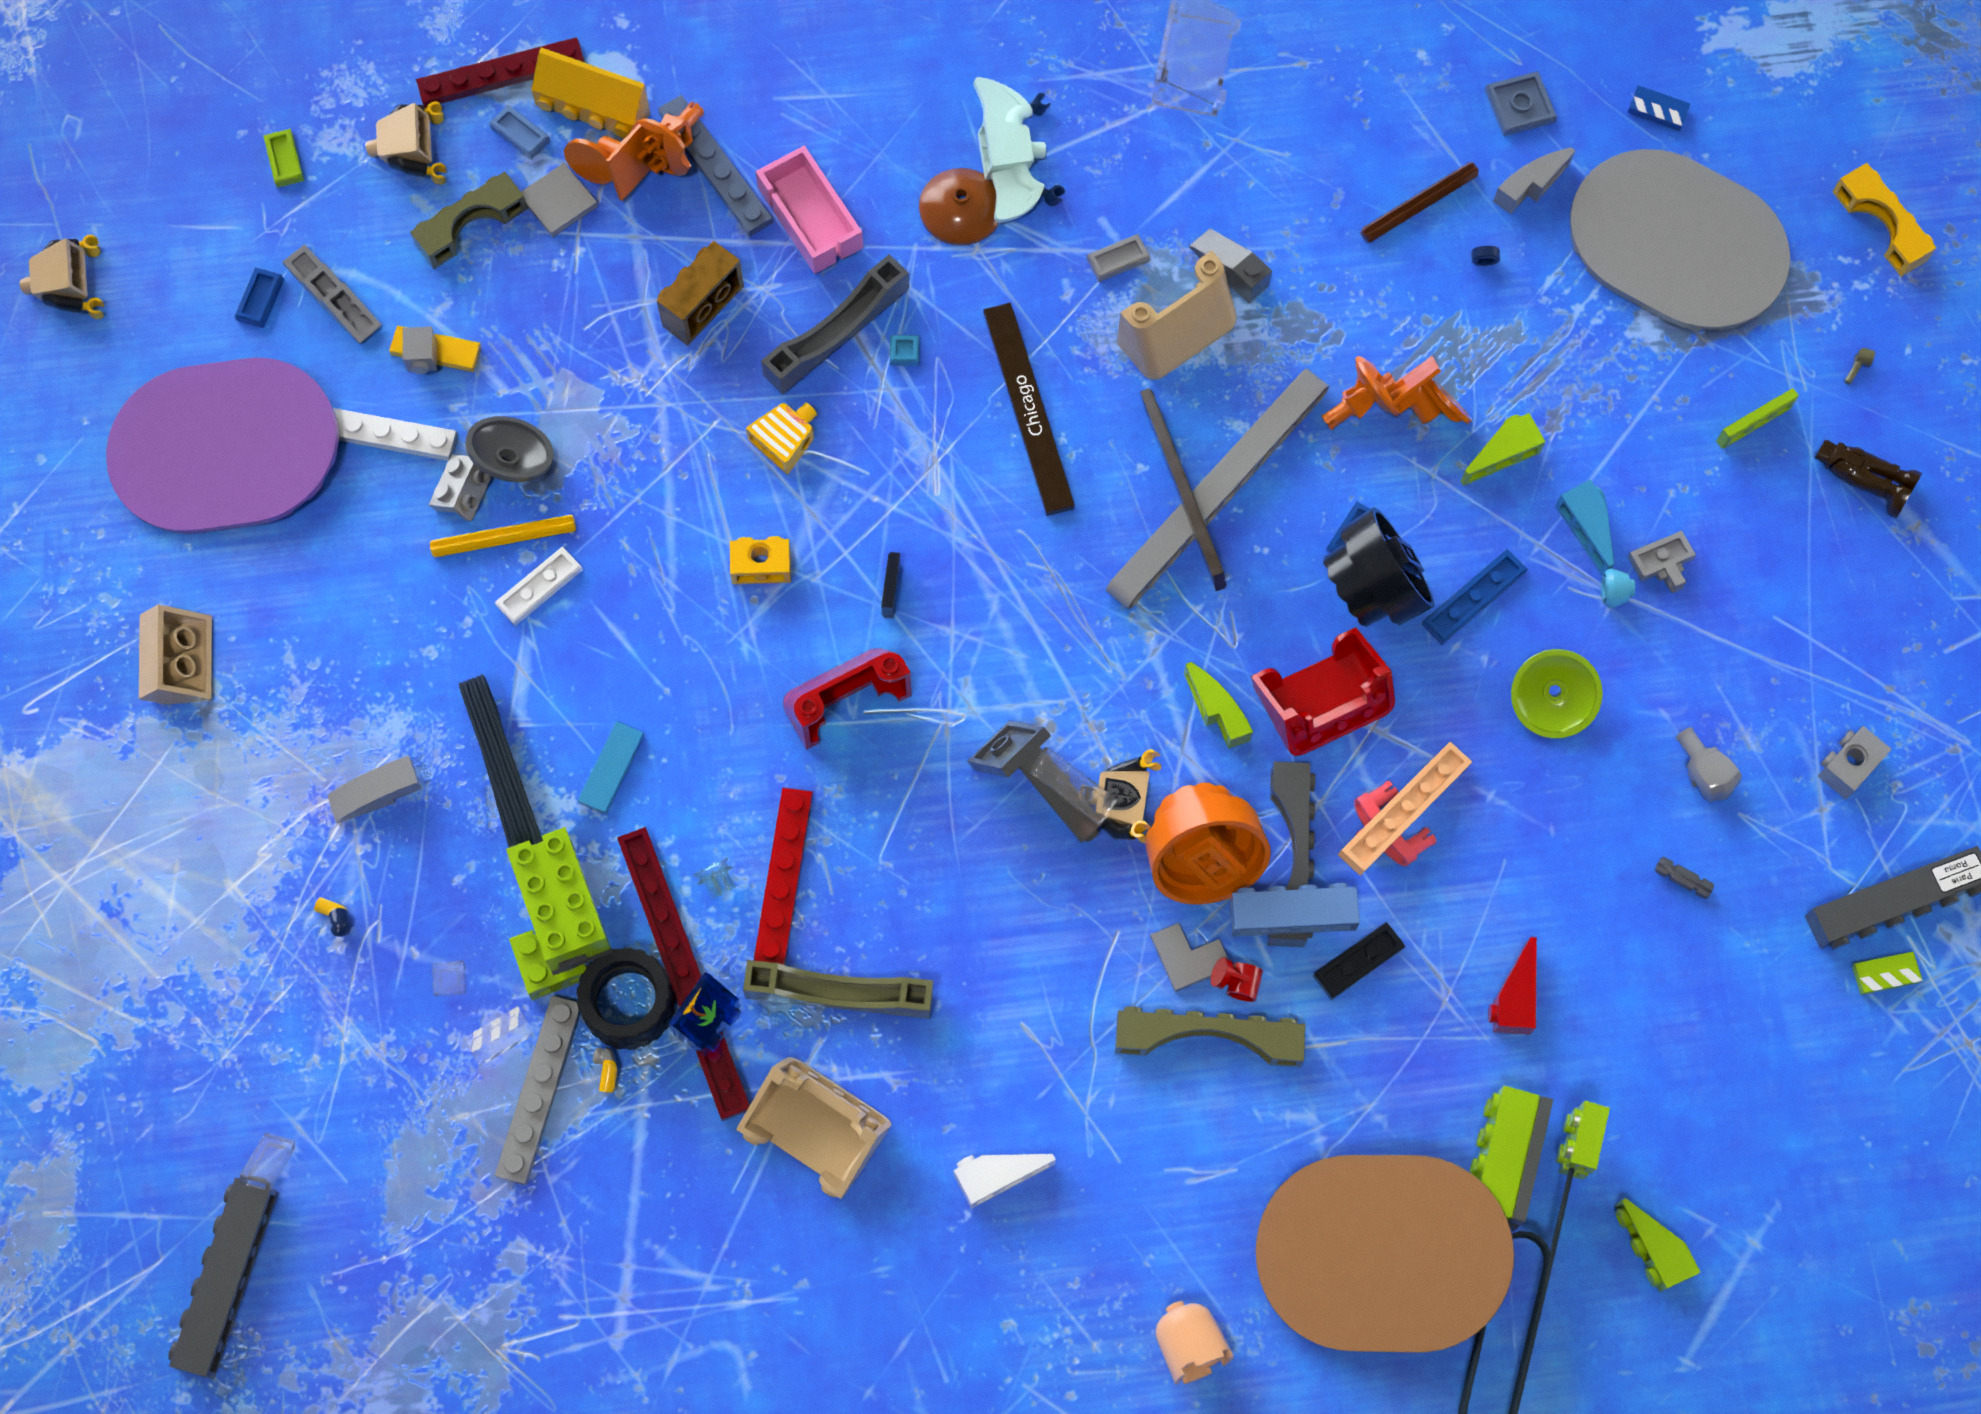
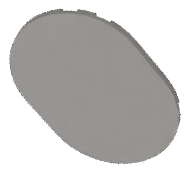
[1569,149,1790,331]

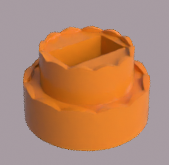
[1145,782,1271,905]

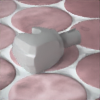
[1676,727,1742,802]

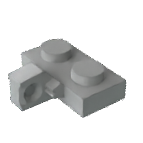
[1628,531,1696,593]

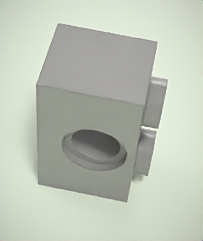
[1818,726,1892,799]

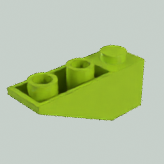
[1615,1198,1701,1292]

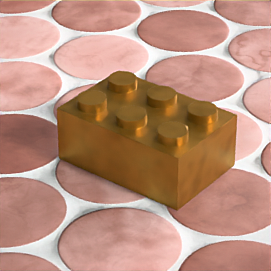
[656,240,744,346]

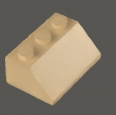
[139,604,212,704]

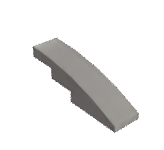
[283,244,382,344]

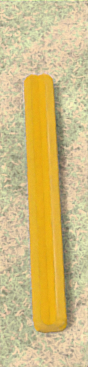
[430,514,576,557]

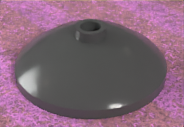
[465,416,554,482]

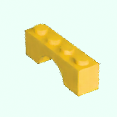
[1832,163,1937,277]

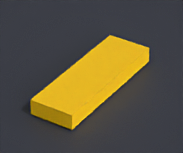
[389,325,482,372]

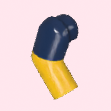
[314,897,351,937]

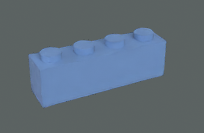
[1230,883,1360,937]

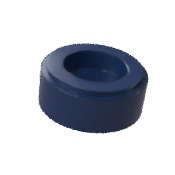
[1471,246,1500,266]

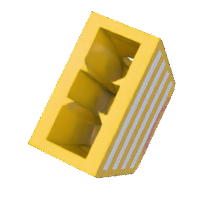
[746,403,817,474]

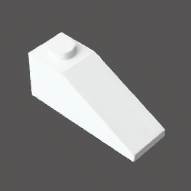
[954,1154,1056,1209]

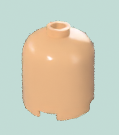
[1155,1301,1234,1385]

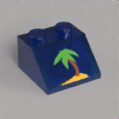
[669,971,741,1056]

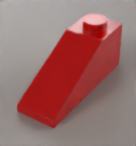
[1488,937,1537,1035]

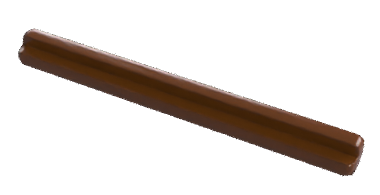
[1361,162,1479,242]

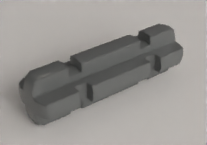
[1655,857,1714,899]

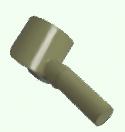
[1844,348,1875,385]

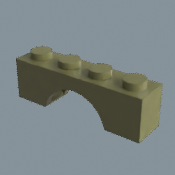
[410,172,528,269]

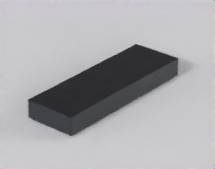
[1313,922,1406,1001]

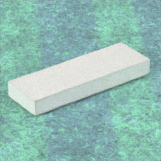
[494,546,583,626]

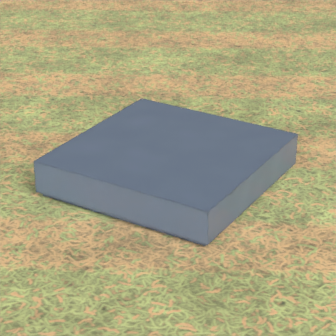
[1485,71,1557,137]

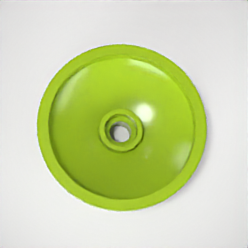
[1511,649,1603,738]

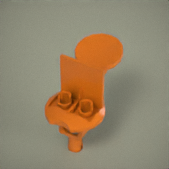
[564,101,704,201]
[1321,356,1472,430]

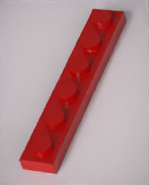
[753,787,813,965]

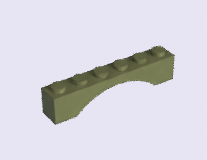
[743,960,934,1019]
[1114,1007,1305,1067]

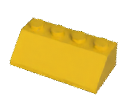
[531,48,650,138]

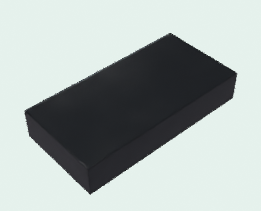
[881,552,901,618]

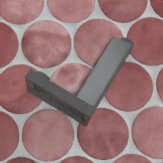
[967,721,1102,843]

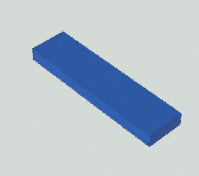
[1422,549,1528,645]

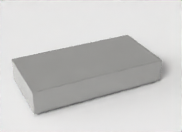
[1087,234,1150,282]

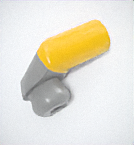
[593,1047,618,1093]

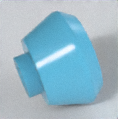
[1601,568,1635,608]

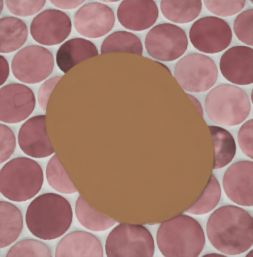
[1256,1155,1515,1353]

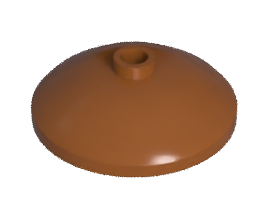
[919,168,999,246]

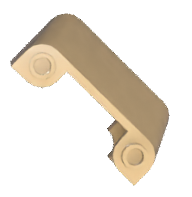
[1117,250,1236,380]
[736,1057,891,1199]

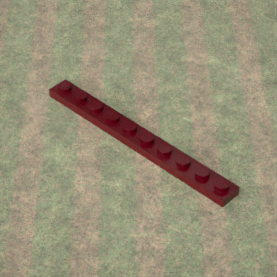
[617,827,750,1122]

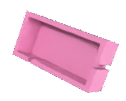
[756,145,863,274]

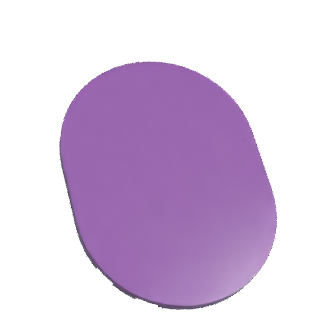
[106,358,339,534]

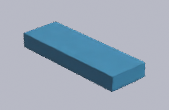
[578,721,645,815]

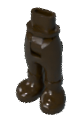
[1815,440,1922,518]

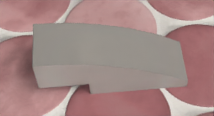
[1493,147,1576,214]
[327,755,422,824]

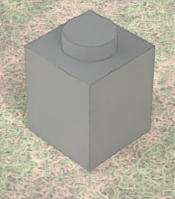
[403,327,437,374]

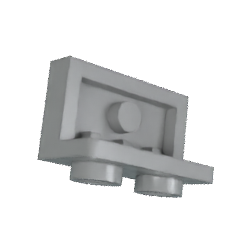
[429,455,491,521]

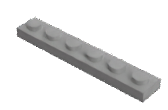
[494,996,580,1186]

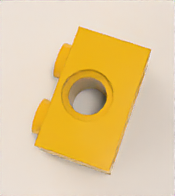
[730,536,791,584]

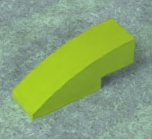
[1183,662,1253,749]

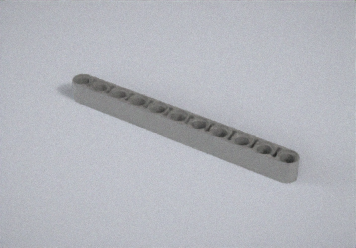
[1106,369,1330,609]

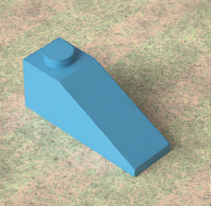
[1555,479,1614,575]

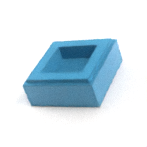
[890,335,919,366]

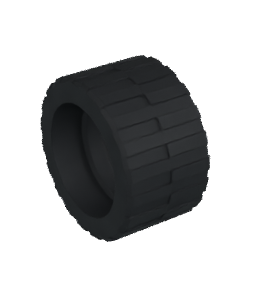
[576,947,675,1050]

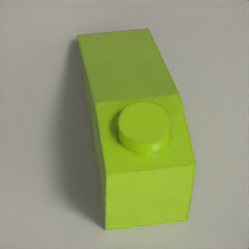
[1461,413,1546,486]

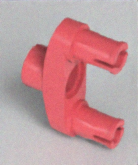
[1354,781,1436,867]

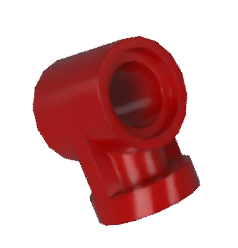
[1210,957,1263,1002]

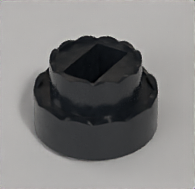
[1323,507,1435,627]

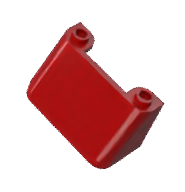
[1251,627,1395,756]
[783,648,912,750]

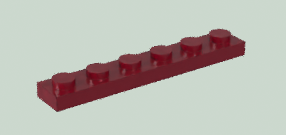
[416,37,585,108]

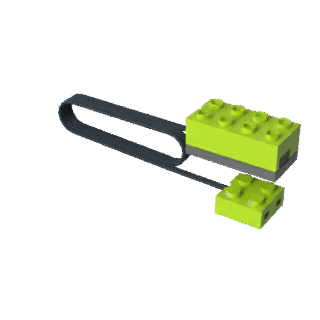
[459,674,613,1001]
[1458,1085,1610,1414]

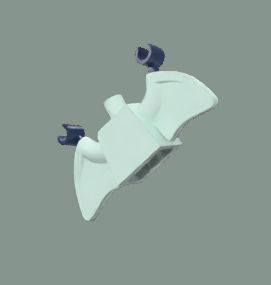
[973,77,1065,223]

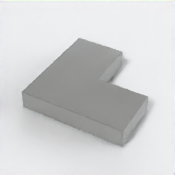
[1150,923,1228,992]

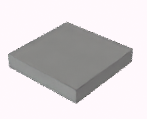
[521,163,598,238]

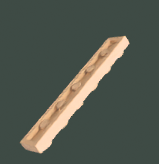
[1338,742,1472,876]

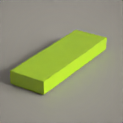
[1716,388,1799,449]

